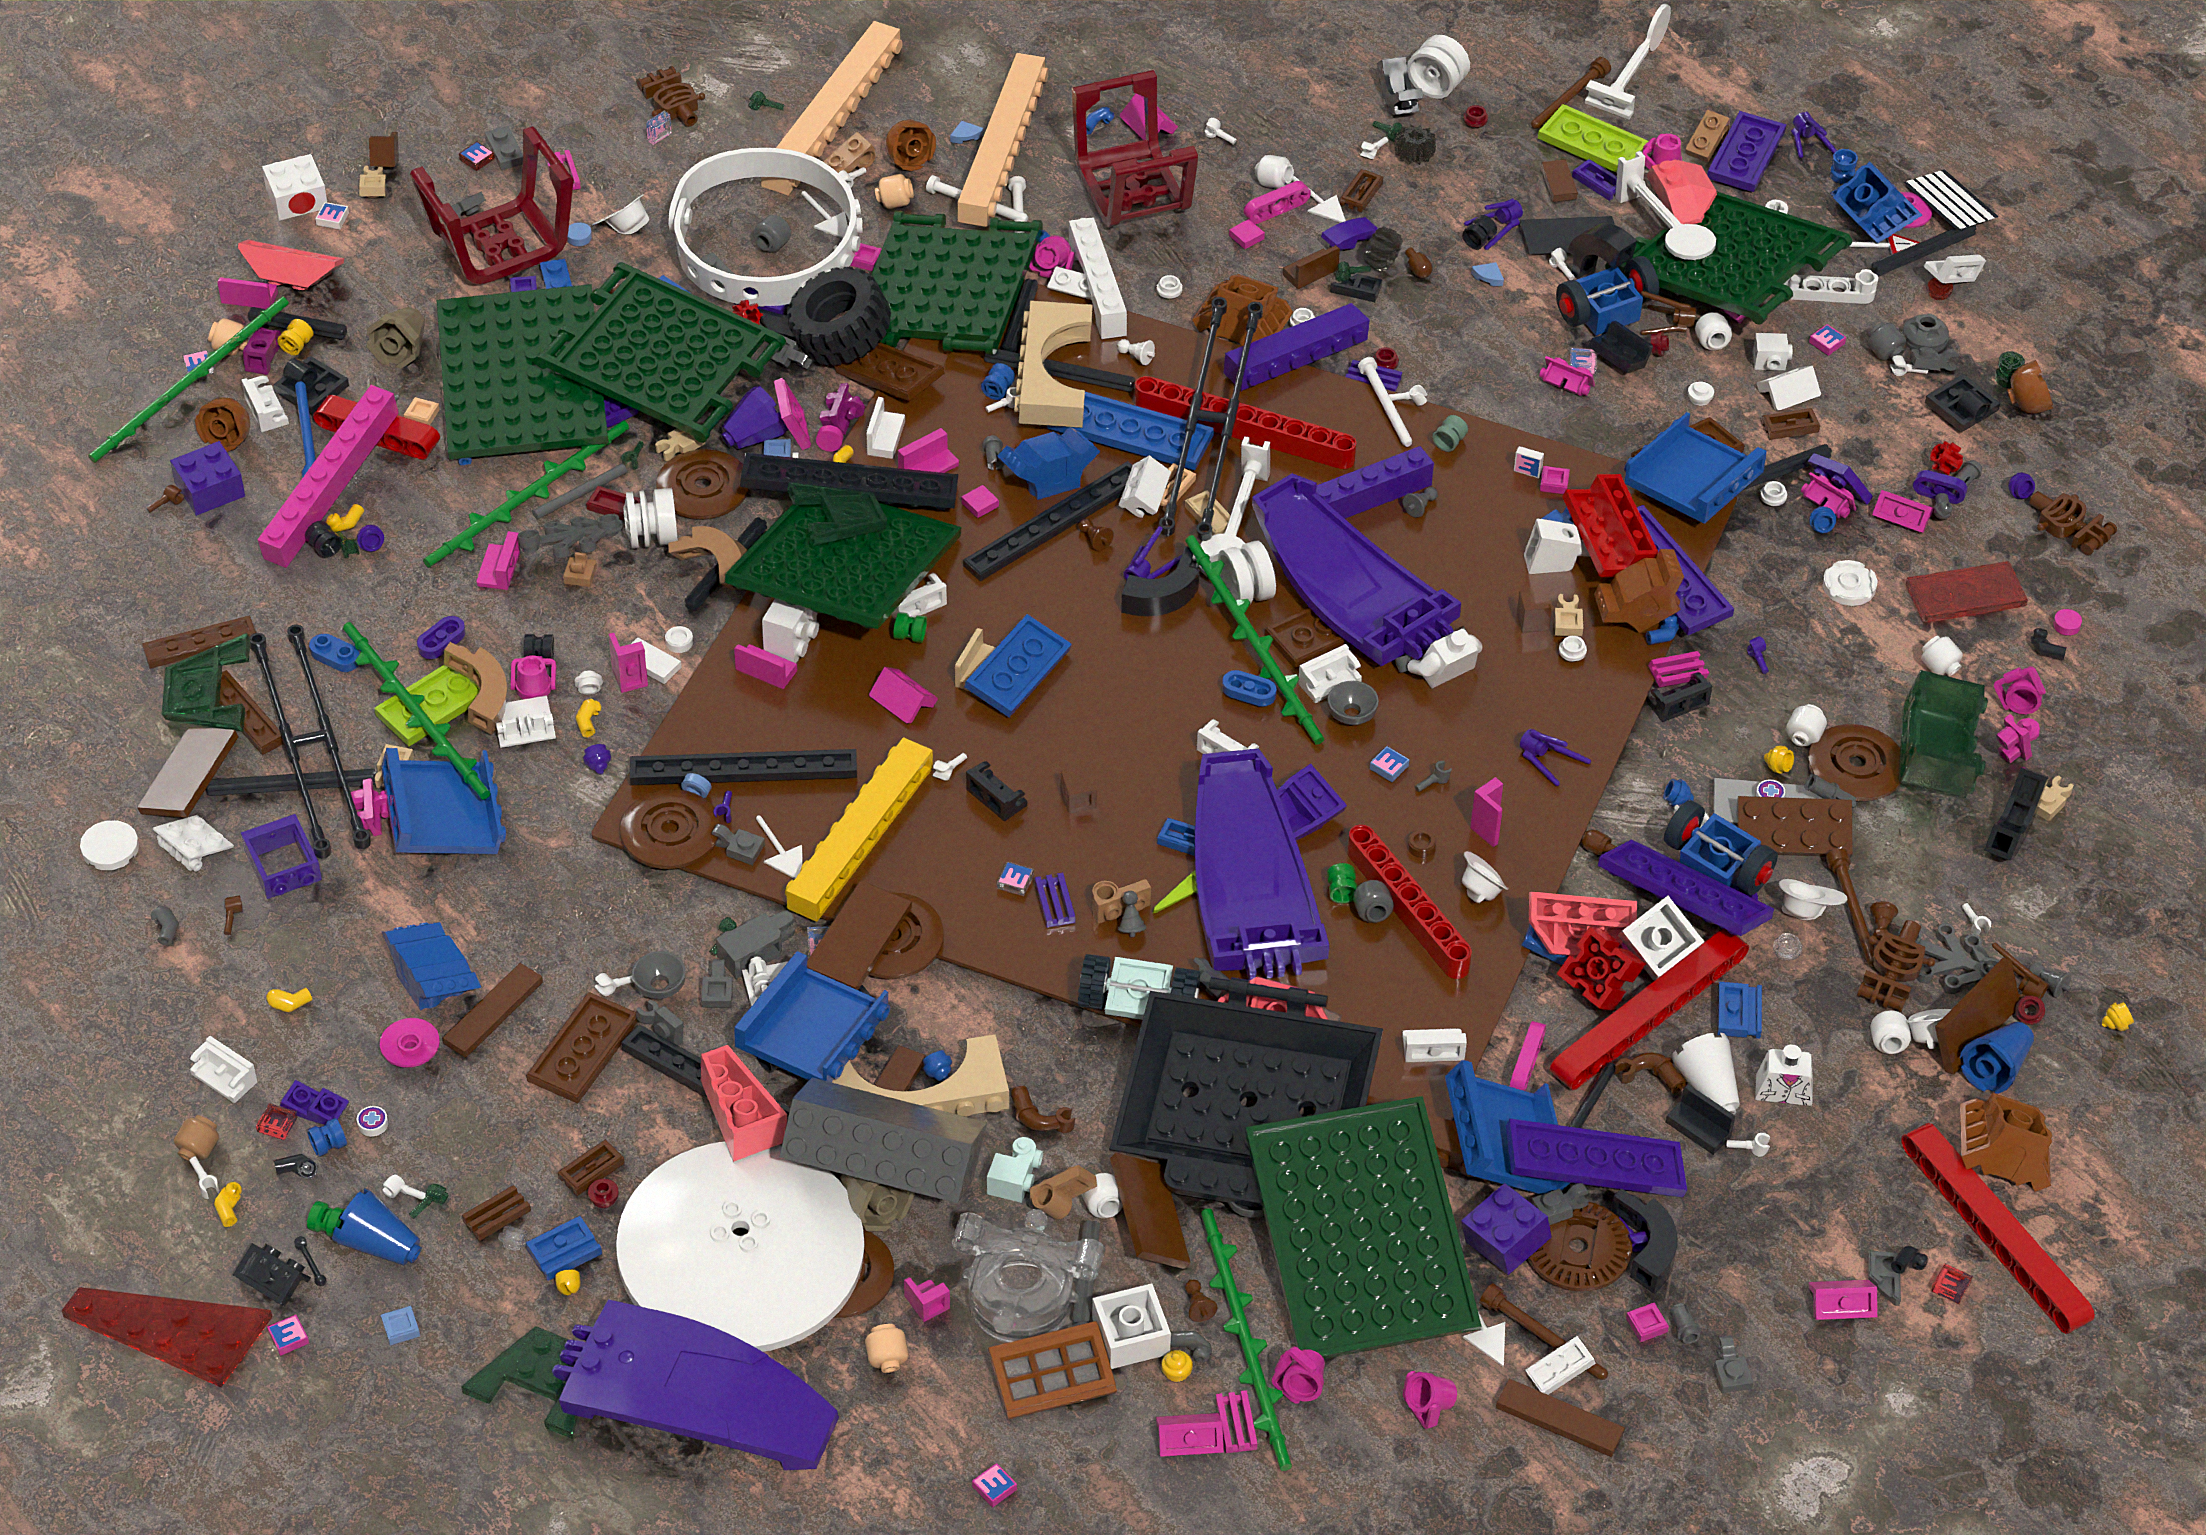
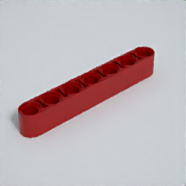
[1347,824,1472,979]

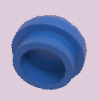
[1809,506,1836,533]
[1663,779,1694,807]
[923,1050,952,1081]

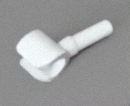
[1205,118,1237,145]
[1360,137,1388,159]
[839,167,866,188]
[1549,248,1574,280]
[1890,355,1928,376]
[1389,385,1427,406]
[985,387,1021,413]
[933,753,967,781]
[1962,903,1991,936]
[595,973,634,996]
[1727,1133,1770,1157]
[189,1157,220,1199]
[383,1175,427,1200]

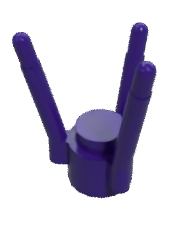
[1791,111,1837,158]
[1464,198,1523,250]
[1123,526,1182,580]
[1520,729,1591,786]

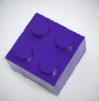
[170,441,245,516]
[1461,1183,1552,1275]

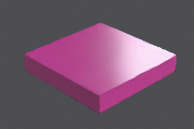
[774,378,811,450]

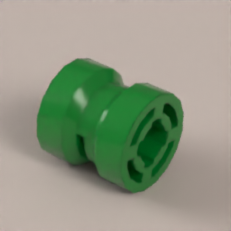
[894,612,927,643]
[1327,863,1358,904]
[307,1201,345,1237]

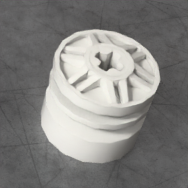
[623,488,678,549]

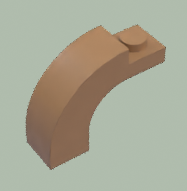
[668,526,747,591]
[444,642,507,735]

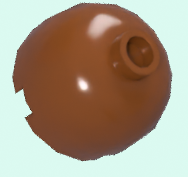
[885,119,936,171]
[2007,360,2053,414]
[195,397,251,452]

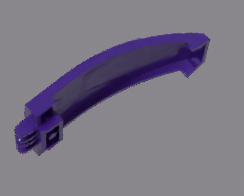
[1252,473,1461,666]
[1194,748,1329,980]
[552,1299,839,1470]

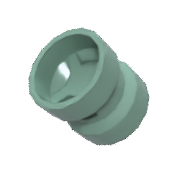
[1432,415,1468,452]

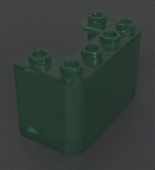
[1899,670,1988,798]

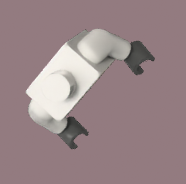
[1395,626,1482,689]

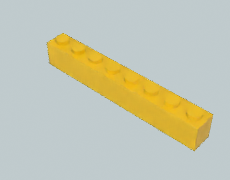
[785,737,933,922]

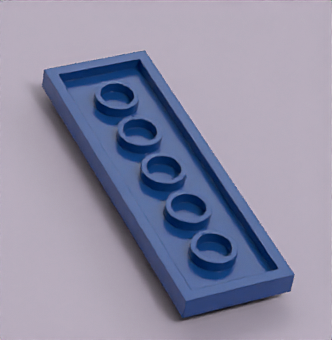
[1047,387,1214,470]

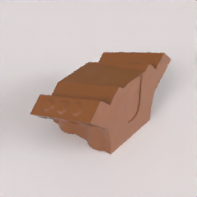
[1192,274,1293,346]
[1594,549,1684,633]
[1960,1092,2052,1192]

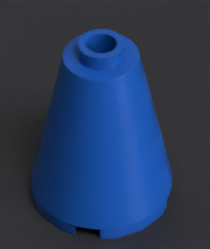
[1960,1022,2034,1094]
[332,1188,422,1266]

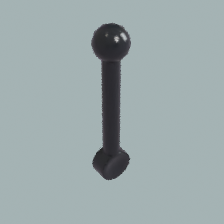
[294,1236,327,1287]

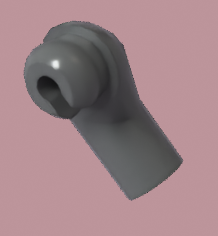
[1933,493,1953,519]
[151,906,179,946]
[1170,1331,1212,1363]

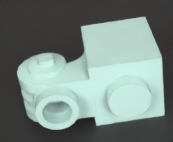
[987,1137,1043,1203]

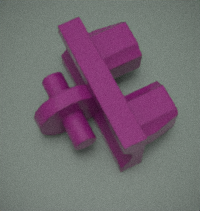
[819,383,865,435]

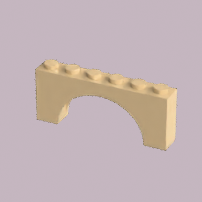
[1014,301,1093,428]
[832,1034,1009,1117]

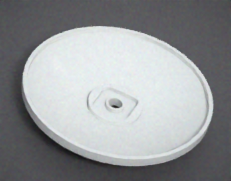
[616,1141,864,1352]

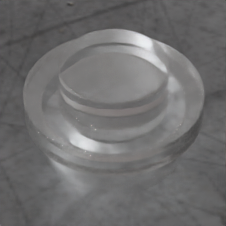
[1773,933,1802,961]
[498,1226,529,1251]

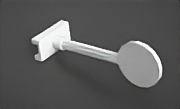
[1585,4,1671,120]
[1615,151,1716,260]
[1199,436,1270,577]

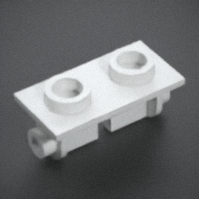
[1047,266,1092,300]

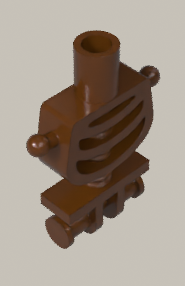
[636,66,705,127]
[2029,491,2117,556]
[1857,920,1936,1013]

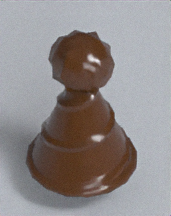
[1078,519,1114,551]
[1870,901,1898,941]
[1185,1279,1218,1322]

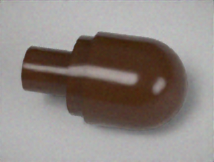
[1405,247,1433,278]
[1582,829,1617,856]

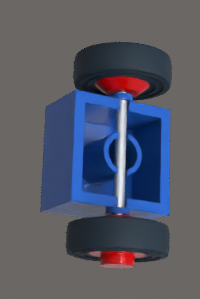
[1556,256,1659,336]
[1664,800,1778,895]

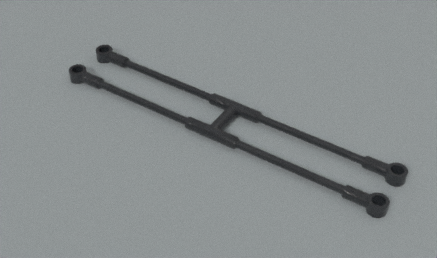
[1159,297,1263,541]
[249,624,371,859]

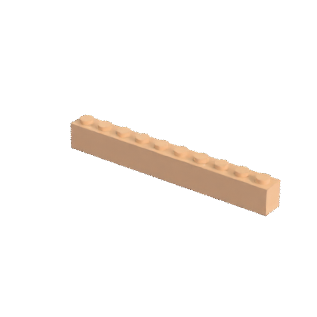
[761,21,902,195]
[957,53,1049,227]

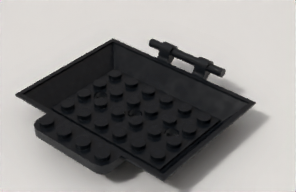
[1109,977,1383,1209]

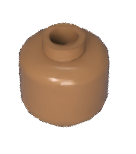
[173,1115,219,1162]

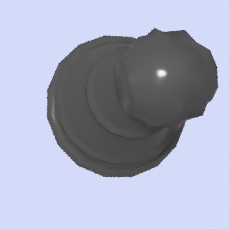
[1403,487,1438,518]
[1118,891,1146,937]
[2028,962,2071,998]

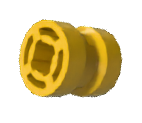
[278,319,314,355]

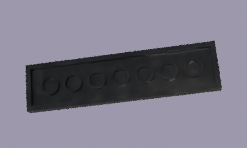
[740,453,959,510]

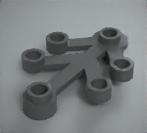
[518,514,623,558]
[1898,923,1999,994]

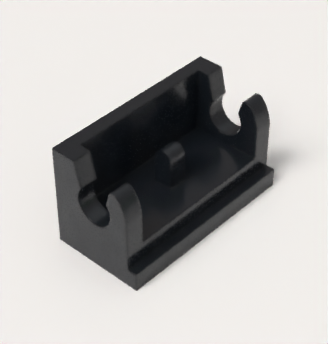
[1646,672,1713,722]
[966,761,1027,822]

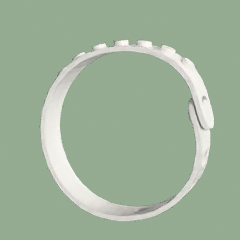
[669,148,863,306]

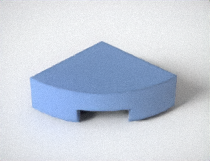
[950,121,984,144]
[1471,262,1504,286]

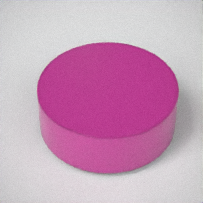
[816,425,843,452]
[2053,609,2082,636]

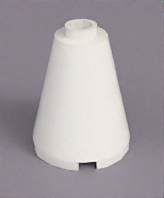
[1672,1033,1740,1114]

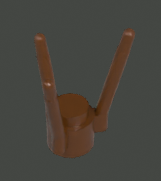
[1640,291,1696,335]
[1992,943,2049,999]

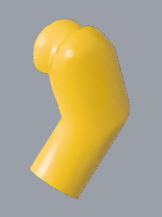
[326,504,364,532]
[214,1182,242,1227]

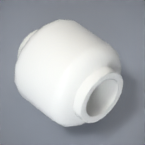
[1255,155,1294,189]
[1695,312,1732,351]
[1921,636,1963,677]
[1786,704,1827,747]
[1870,1010,1911,1054]
[1082,1173,1123,1218]

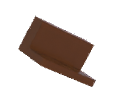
[1283,245,1340,289]

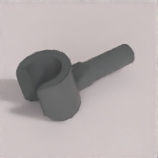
[1415,761,1452,792]

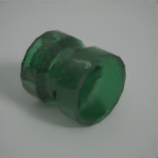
[1995,351,2025,388]

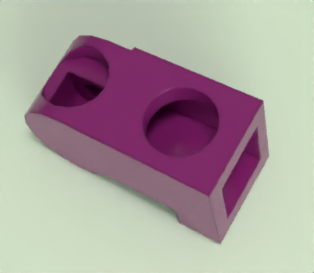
[243,327,281,375]

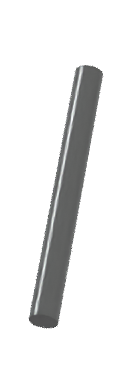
[532,464,627,520]

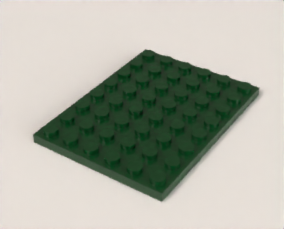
[436,284,609,460]
[724,495,962,629]
[1245,1096,1482,1359]

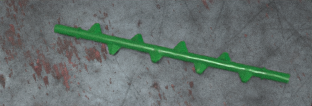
[88,296,289,463]
[423,420,629,568]
[1185,535,1325,745]
[343,622,490,800]
[1201,1209,1292,1471]

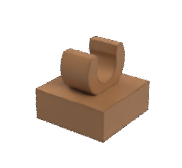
[563,552,597,587]

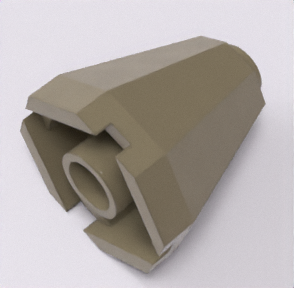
[367,307,425,369]
[840,1174,915,1231]

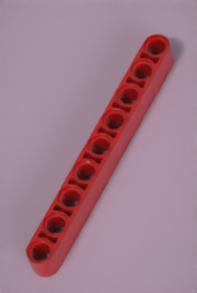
[1135,376,1357,469]
[1549,928,1749,1090]
[1901,1123,2095,1334]

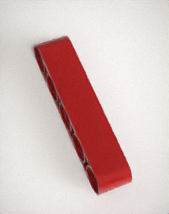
[313,395,440,460]

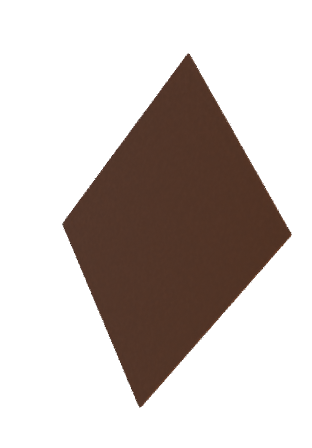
[591,280,1737,1121]

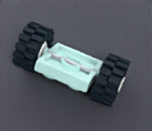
[1078,954,1200,1020]

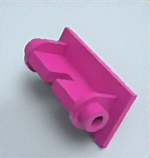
[1539,356,1595,396]
[1801,472,1856,518]

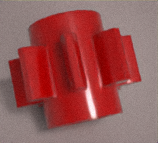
[732,300,763,325]
[1930,441,1963,475]

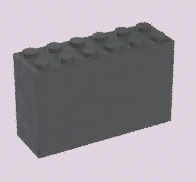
[779,1078,987,1203]

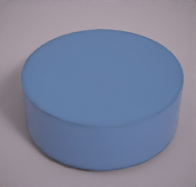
[567,222,592,246]
[681,773,711,798]

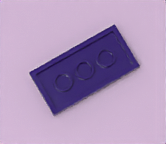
[1707,111,1787,192]

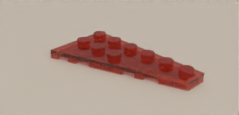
[62,1287,273,1387]

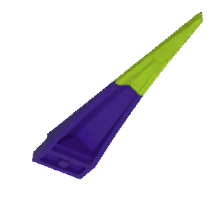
[1153,764,1347,913]

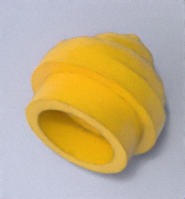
[1764,745,1794,774]
[2102,1002,2134,1031]
[1161,1350,1193,1382]

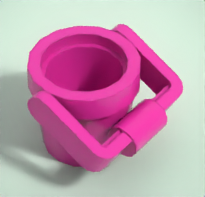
[1642,134,1682,170]
[1029,235,1075,279]
[511,656,557,699]
[1994,666,2046,715]
[1272,1346,1325,1404]
[1403,1371,1457,1429]

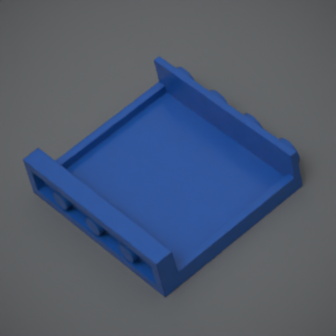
[1624,412,1767,524]
[381,748,506,854]
[734,951,890,1082]
[1445,1060,1571,1195]

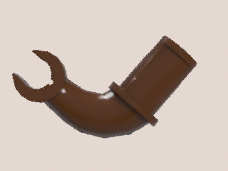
[1615,1052,1686,1094]
[1011,1086,1075,1133]

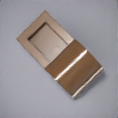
[1685,109,1730,162]
[823,132,876,173]
[1092,879,1151,924]
[1029,1165,1097,1219]

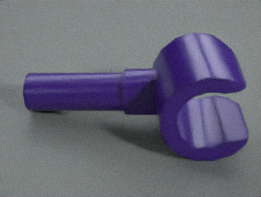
[1747,636,1769,674]
[714,791,732,823]
[1619,1217,1648,1252]

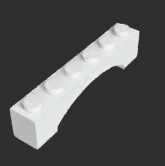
[1069,217,1127,339]

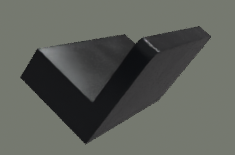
[1665,1084,1735,1155]

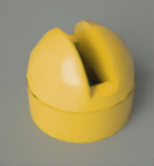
[555,1270,581,1296]

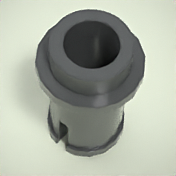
[982,435,1005,470]
[1955,460,1982,487]
[1670,1303,1701,1344]

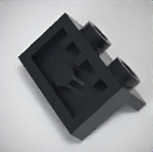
[1588,321,1653,373]
[233,1243,311,1306]

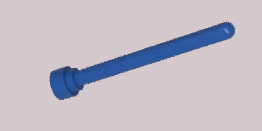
[295,381,316,478]

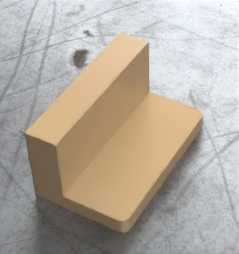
[955,628,996,692]

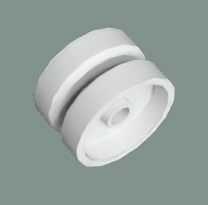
[1407,35,1470,99]
[1218,541,1276,604]

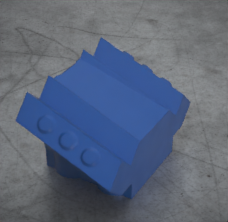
[1830,161,1922,243]
[997,427,1100,500]
[381,922,481,1010]

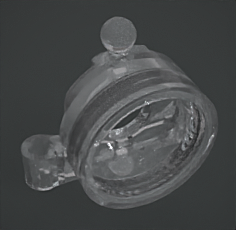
[951,1209,1106,1343]

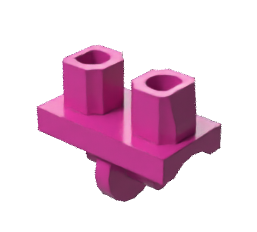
[1996,714,2040,764]
[351,778,389,836]

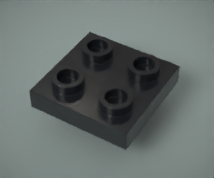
[274,356,349,414]
[1925,374,2000,433]

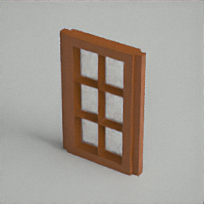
[988,1321,1117,1420]

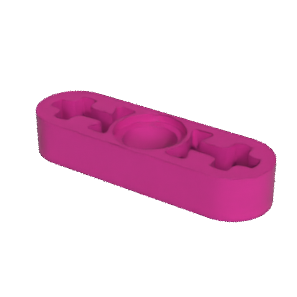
[1243,181,1311,224]
[1510,1021,1547,1091]

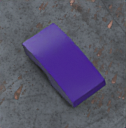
[1321,217,1380,251]
[279,1080,349,1125]

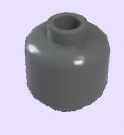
[754,215,791,252]
[1867,322,1906,361]
[1353,880,1394,923]

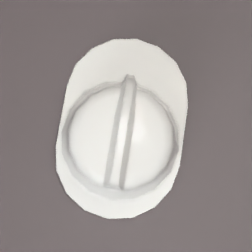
[592,194,649,234]
[1462,851,1508,903]
[1779,879,1848,920]
[1906,1009,1951,1049]

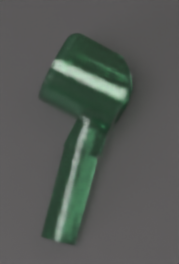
[748,91,785,110]
[1373,121,1404,142]
[1336,261,1371,282]
[621,441,644,470]
[337,531,360,558]
[709,917,737,956]
[409,1184,449,1219]

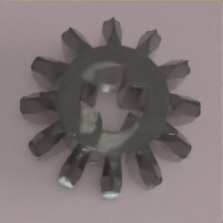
[1394,124,1436,165]
[1363,226,1403,272]

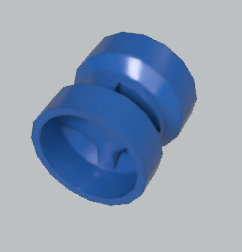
[1830,149,1858,184]
[981,363,1015,400]
[307,1118,347,1157]

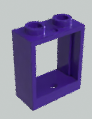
[241,814,322,899]

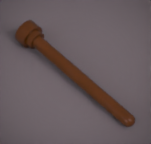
[1531,57,1611,129]
[1826,848,1874,966]
[1479,1283,1608,1380]

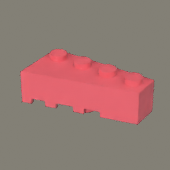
[701,1045,787,1162]

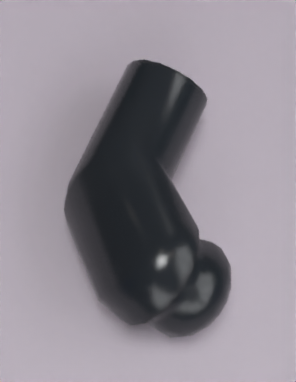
[2030,628,2067,660]
[274,1154,318,1179]
[1891,1246,1929,1274]

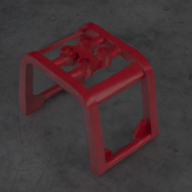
[1072,70,1198,227]
[410,126,574,284]

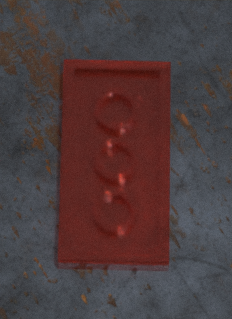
[1906,561,2028,623]

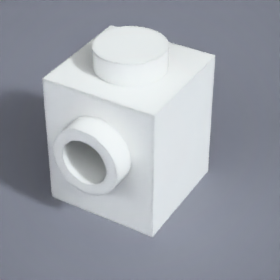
[1753,333,1793,370]

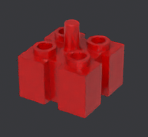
[1557,927,1646,1011]

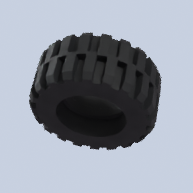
[787,267,891,366]

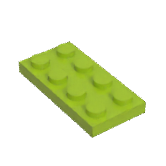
[1538,104,1648,173]
[374,665,480,746]

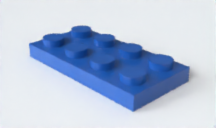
[964,614,1072,717]

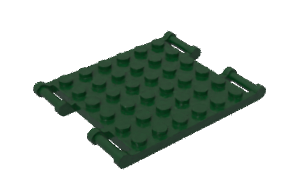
[1605,191,1853,325]
[871,211,1043,355]
[534,262,786,443]

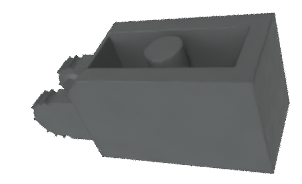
[716,910,795,979]

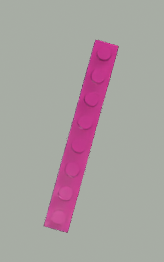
[258,385,399,568]

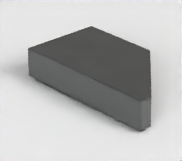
[1867,1250,1901,1306]

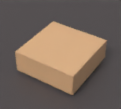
[404,397,440,425]

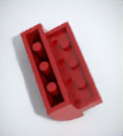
[1562,474,1659,577]

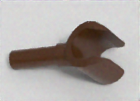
[146,485,184,513]
[224,895,243,935]

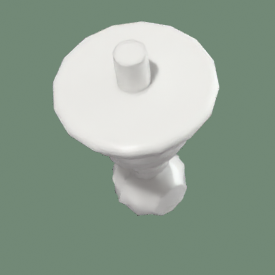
[1117,339,1155,365]

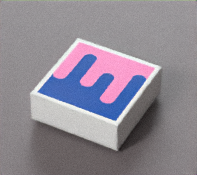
[315,202,349,229]
[1514,446,1544,478]

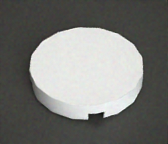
[1822,560,1878,606]
[80,821,139,870]

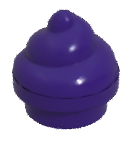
[2008,472,2035,499]
[357,525,384,551]
[583,744,611,775]

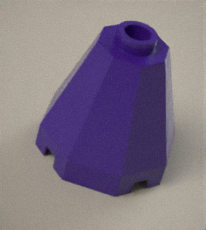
[721,386,789,449]

